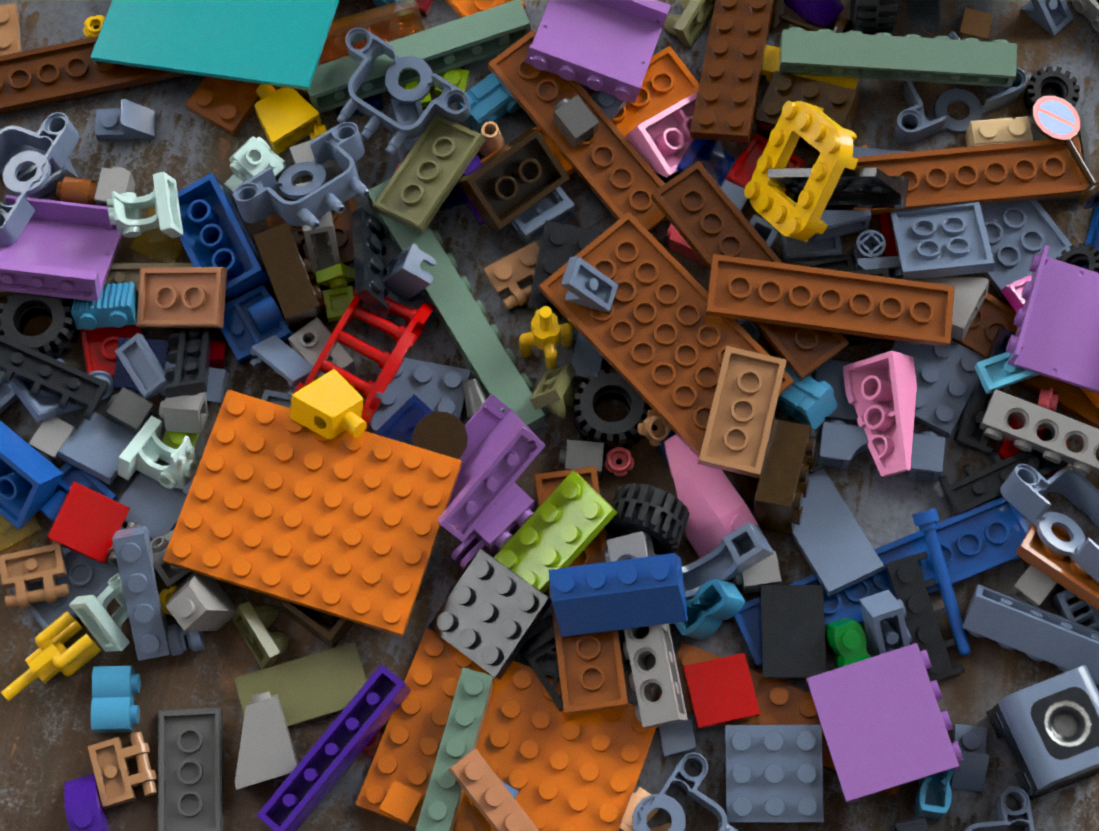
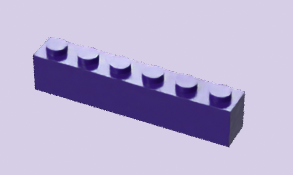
[256,664,412,831]

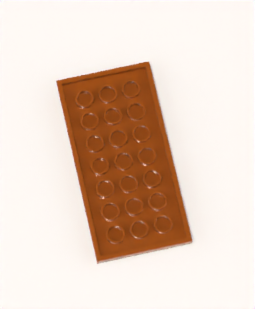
[539,212,794,457]

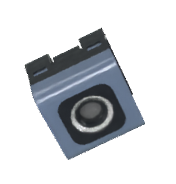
[986,665,1099,801]

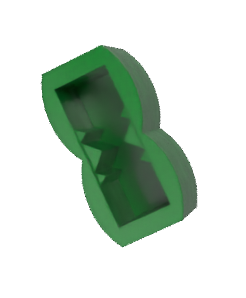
[825,617,871,669]

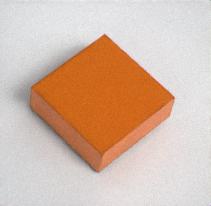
[379,780,423,825]

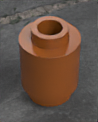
[56,176,98,205]

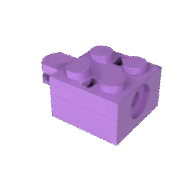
[451,482,534,570]

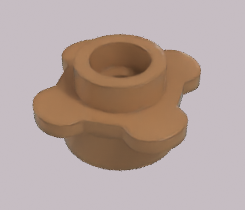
[637,409,671,446]

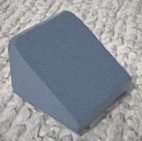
[659,717,696,757]

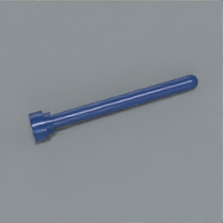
[912,508,971,657]

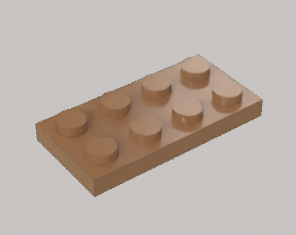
[698,346,787,478]

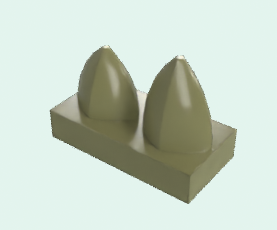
[663,0,716,48]
[530,362,576,418]
[232,601,291,669]

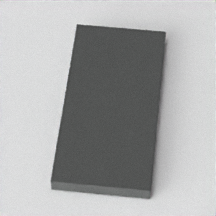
[158,707,224,831]

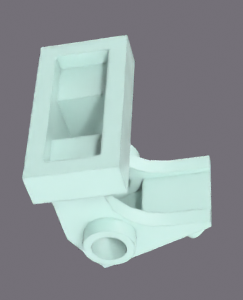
[224,136,286,195]
[107,172,183,238]
[117,416,199,489]
[69,573,130,652]

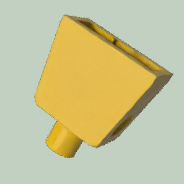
[254,84,322,155]
[290,369,367,439]

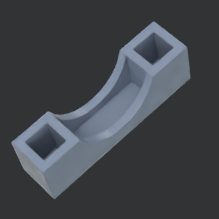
[816,420,945,481]
[682,522,774,600]
[112,525,170,661]

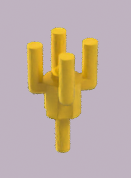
[519,306,573,371]
[1,611,102,701]

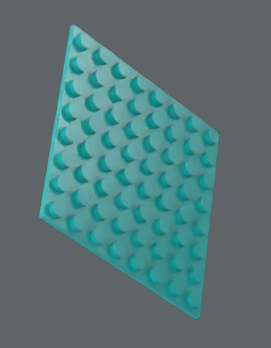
[90,0,339,90]

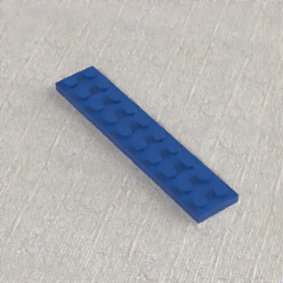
[733,496,1029,668]

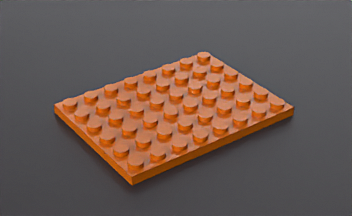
[163,389,462,637]
[355,629,657,831]

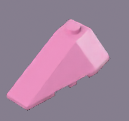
[625,91,707,178]
[842,350,917,477]
[663,434,759,559]

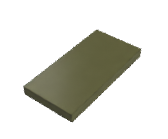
[372,114,486,233]
[234,642,367,728]

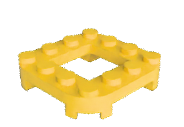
[744,101,858,242]

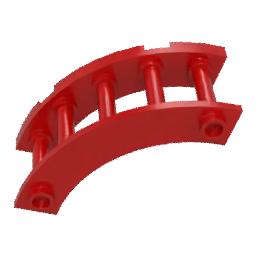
[293,289,435,431]

